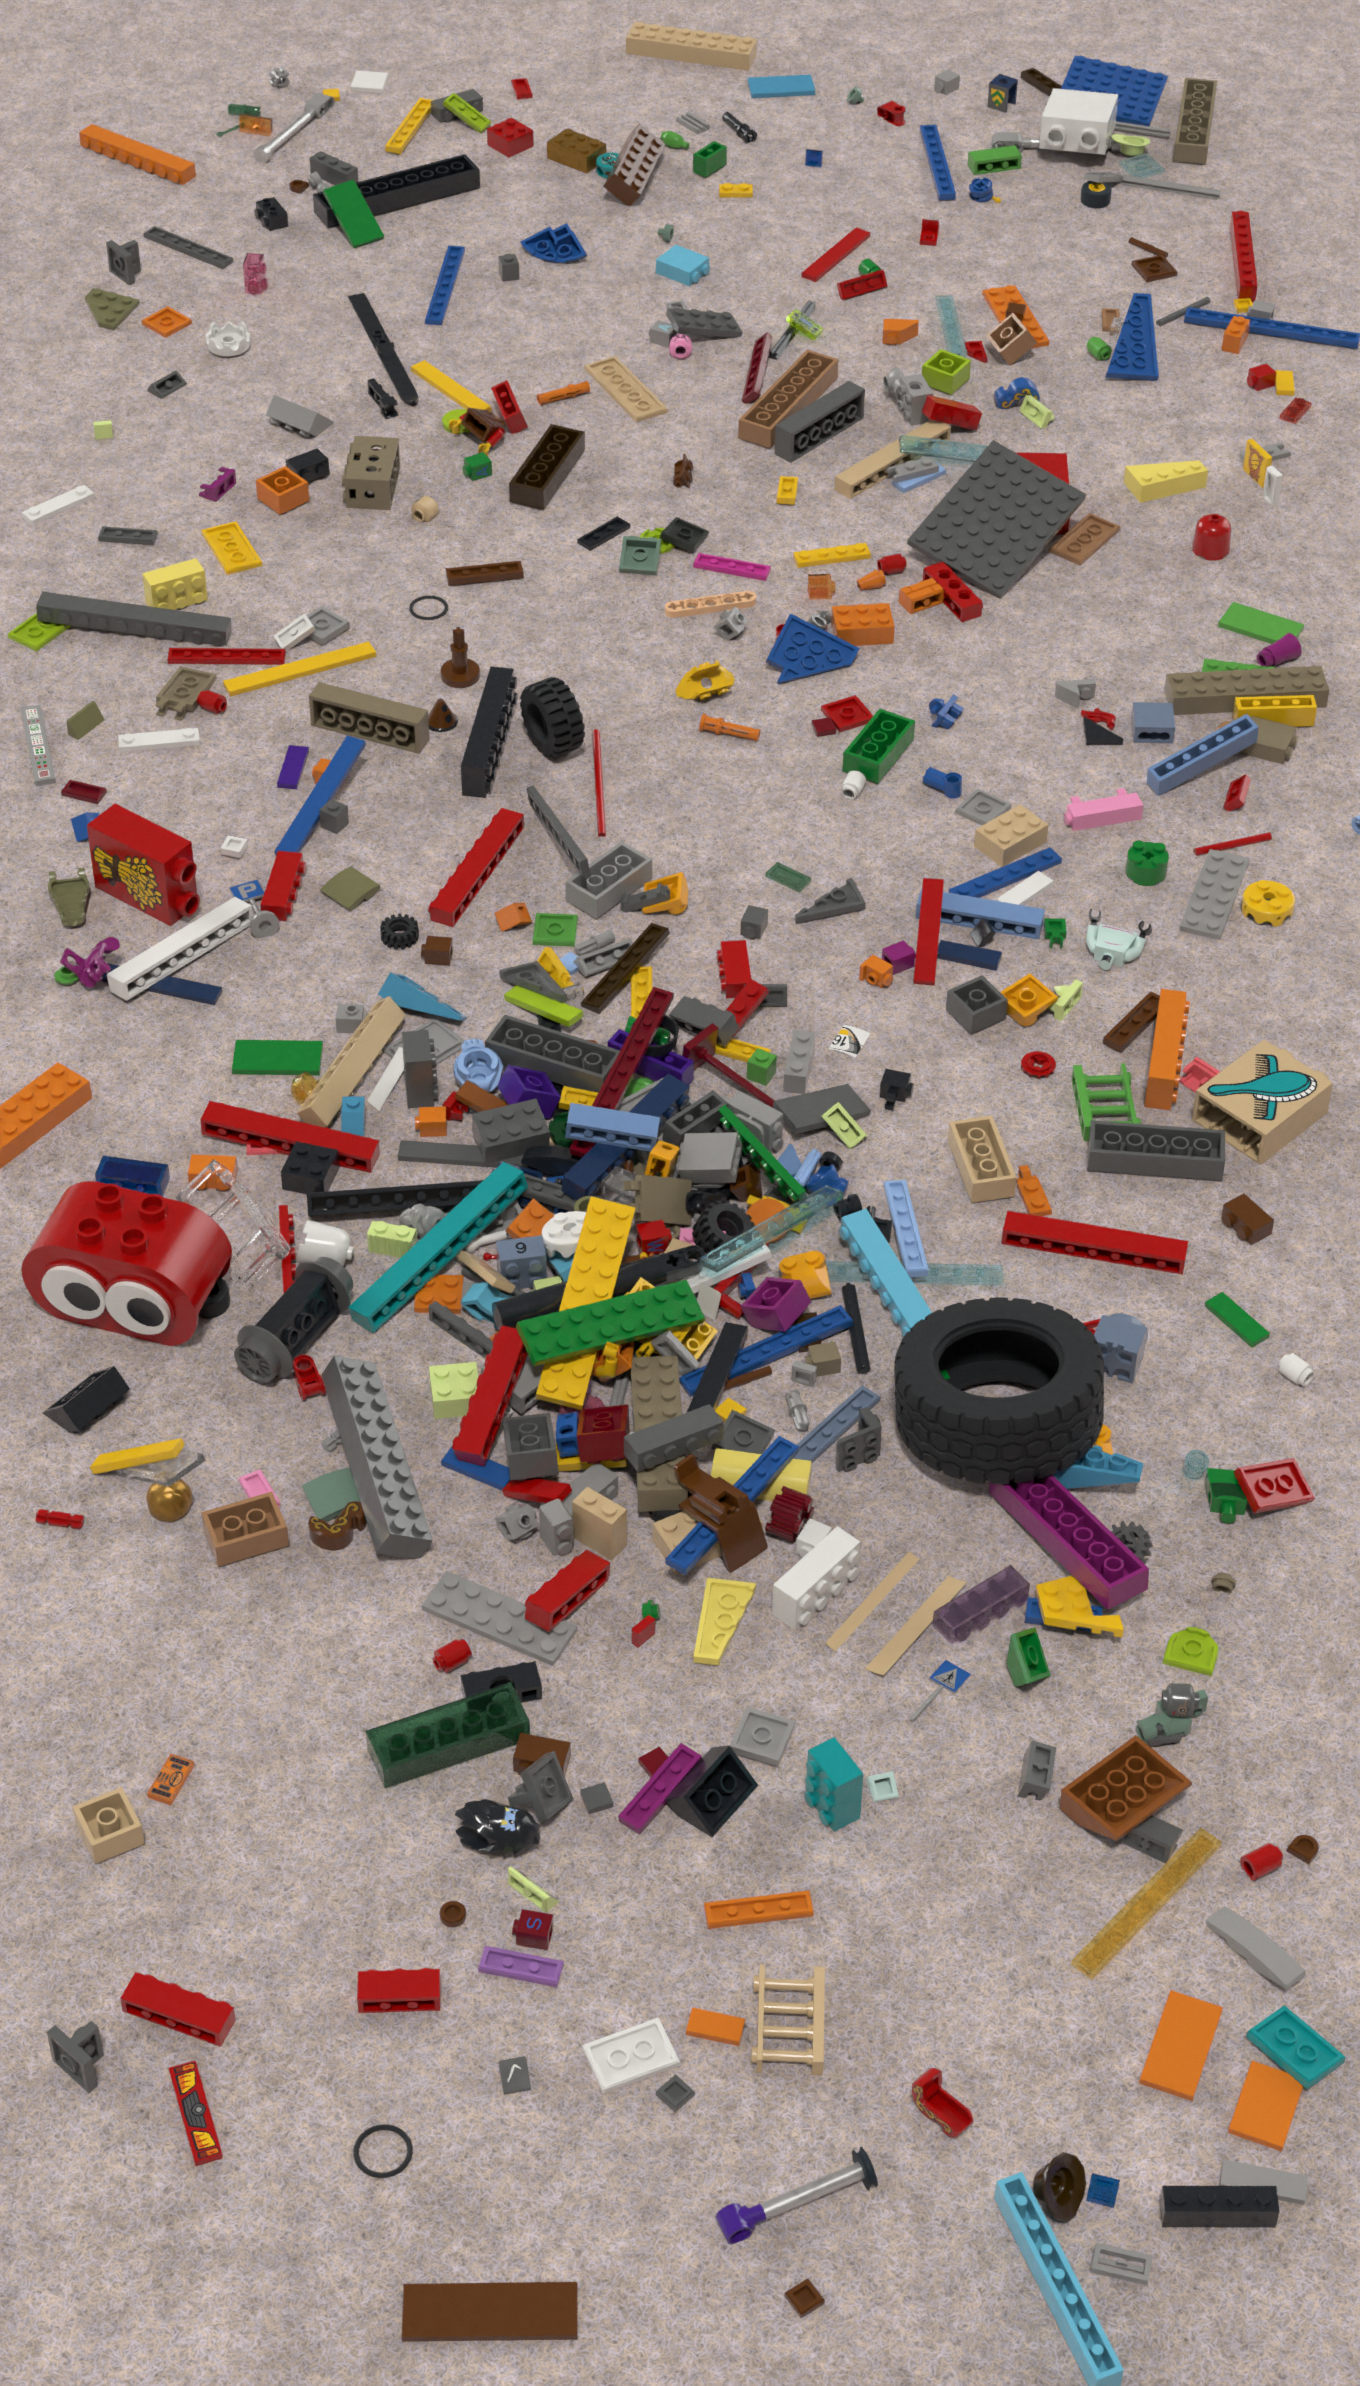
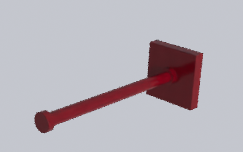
[682,1023,775,1108]

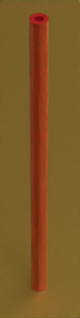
[592,729,606,837]

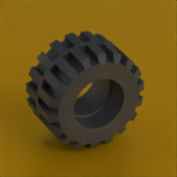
[692,1200,756,1262]

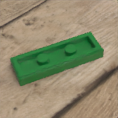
[1205,1292,1270,1348]

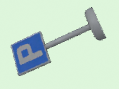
[228,879,279,938]

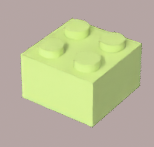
[429,1362,478,1419]

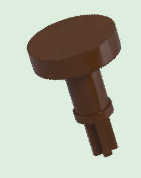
[441,627,480,688]

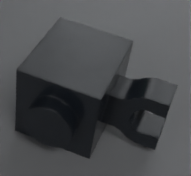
[880,1069,914,1111]

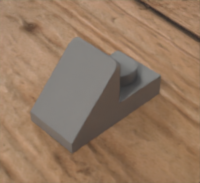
[1055,679,1096,709]

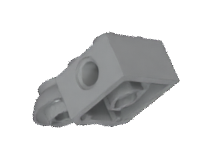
[883,367,933,426]

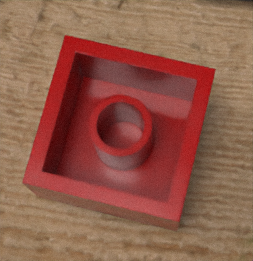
[487,118,534,158]

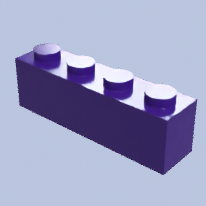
[608,1029,694,1085]

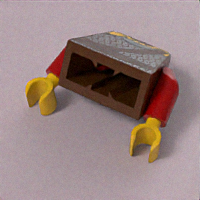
[449,408,506,456]

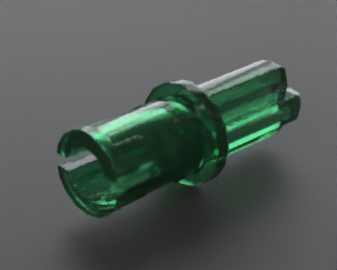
[228,103,261,117]

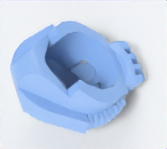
[453,1038,503,1092]

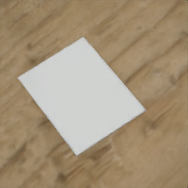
[697,1282,721,1320]

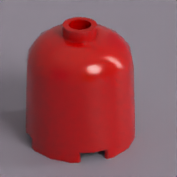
[1192,514,1231,561]

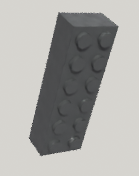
[775,381,865,463]
[485,1015,620,1093]
[1087,1120,1225,1181]

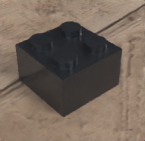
[281,1141,340,1194]

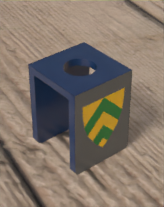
[987,74,1018,113]

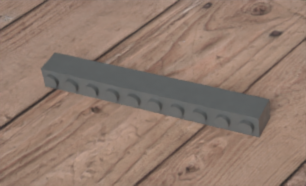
[36,591,232,646]

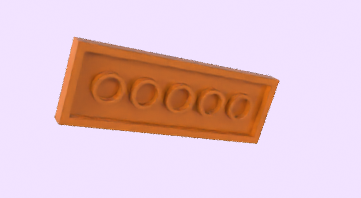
[982,285,1050,348]

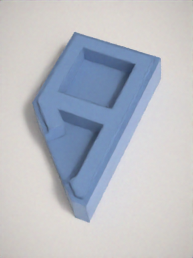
[778,1144,802,1176]

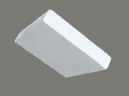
[351,71,388,93]

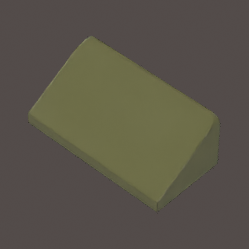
[66,701,104,740]

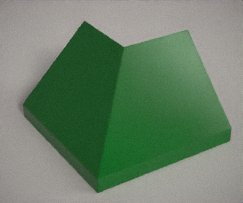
[1007,1627,1051,1687]

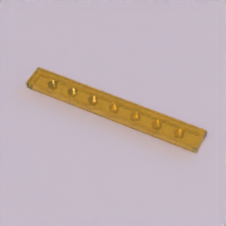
[1071,1827,1222,1980]

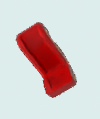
[912,2068,974,2138]

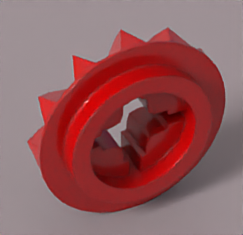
[1021,1051,1056,1079]

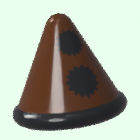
[428,698,458,732]

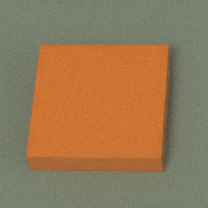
[142,306,192,338]

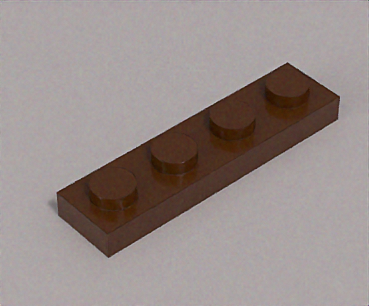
[446,561,524,586]
[1103,991,1160,1052]

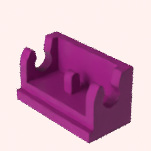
[199,467,236,502]

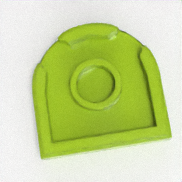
[1162,1627,1219,1676]

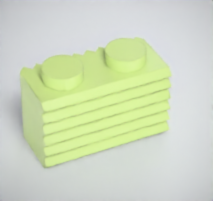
[367,1221,418,1258]

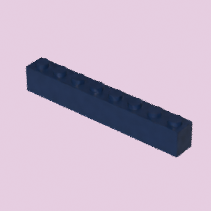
[561,1073,690,1200]

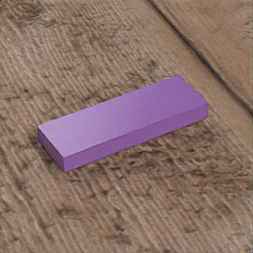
[478,1946,564,1988]

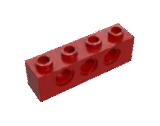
[923,562,983,622]

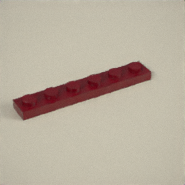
[742,332,772,404]

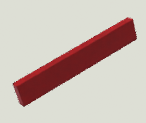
[801,227,871,282]
[167,648,286,665]
[914,878,944,986]

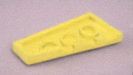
[693,1578,756,1665]

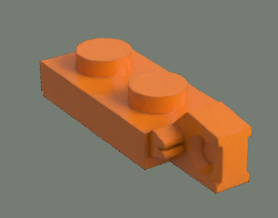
[1016,1165,1052,1216]

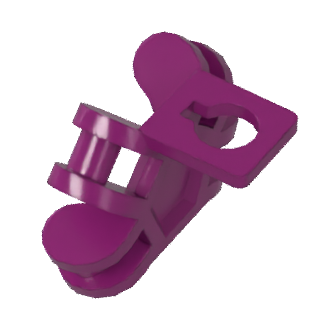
[60,937,120,988]

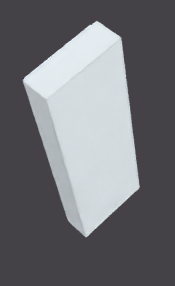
[996,871,1054,906]

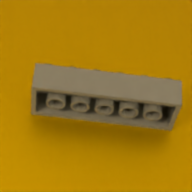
[309,682,429,754]

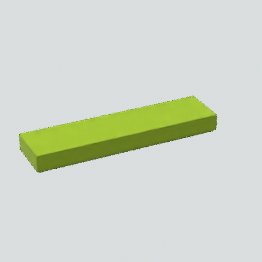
[504,985,583,1027]

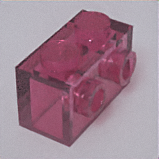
[243,253,268,294]

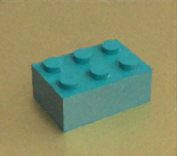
[804,1737,864,1832]

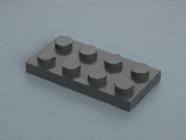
[666,308,743,338]

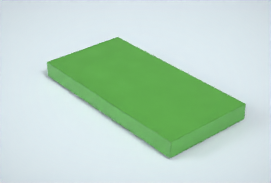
[1218,602,1304,644]

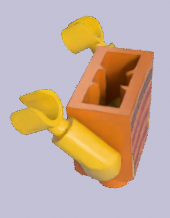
[591,1341,634,1382]

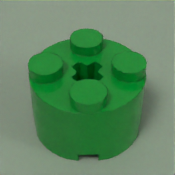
[1125,840,1169,886]

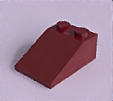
[577,1404,629,1464]

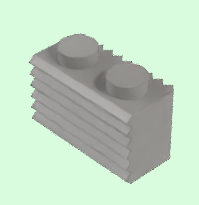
[539,1499,574,1556]

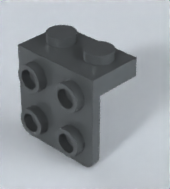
[836,1407,882,1472]

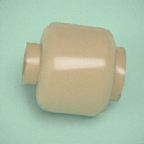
[411,496,439,522]

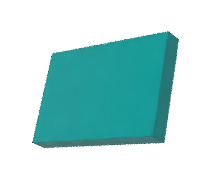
[1246,2005,1346,2090]

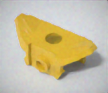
[675,660,735,700]

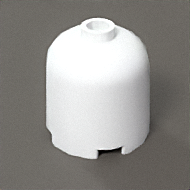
[297,1220,354,1266]

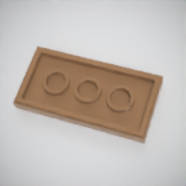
[1049,513,1121,566]

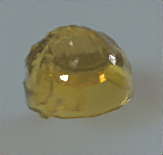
[291,1072,320,1105]

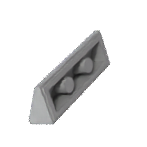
[573,938,633,977]

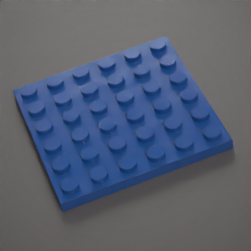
[1061,56,1168,127]

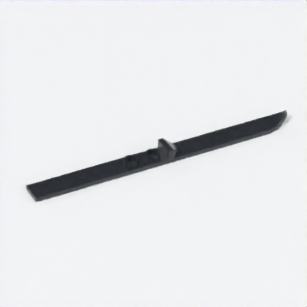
[348,293,419,404]

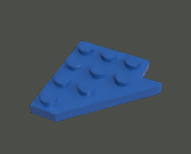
[766,613,860,684]

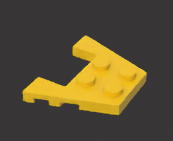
[1035,1575,1124,1637]

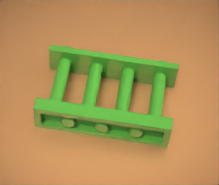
[1071,1063,1141,1141]

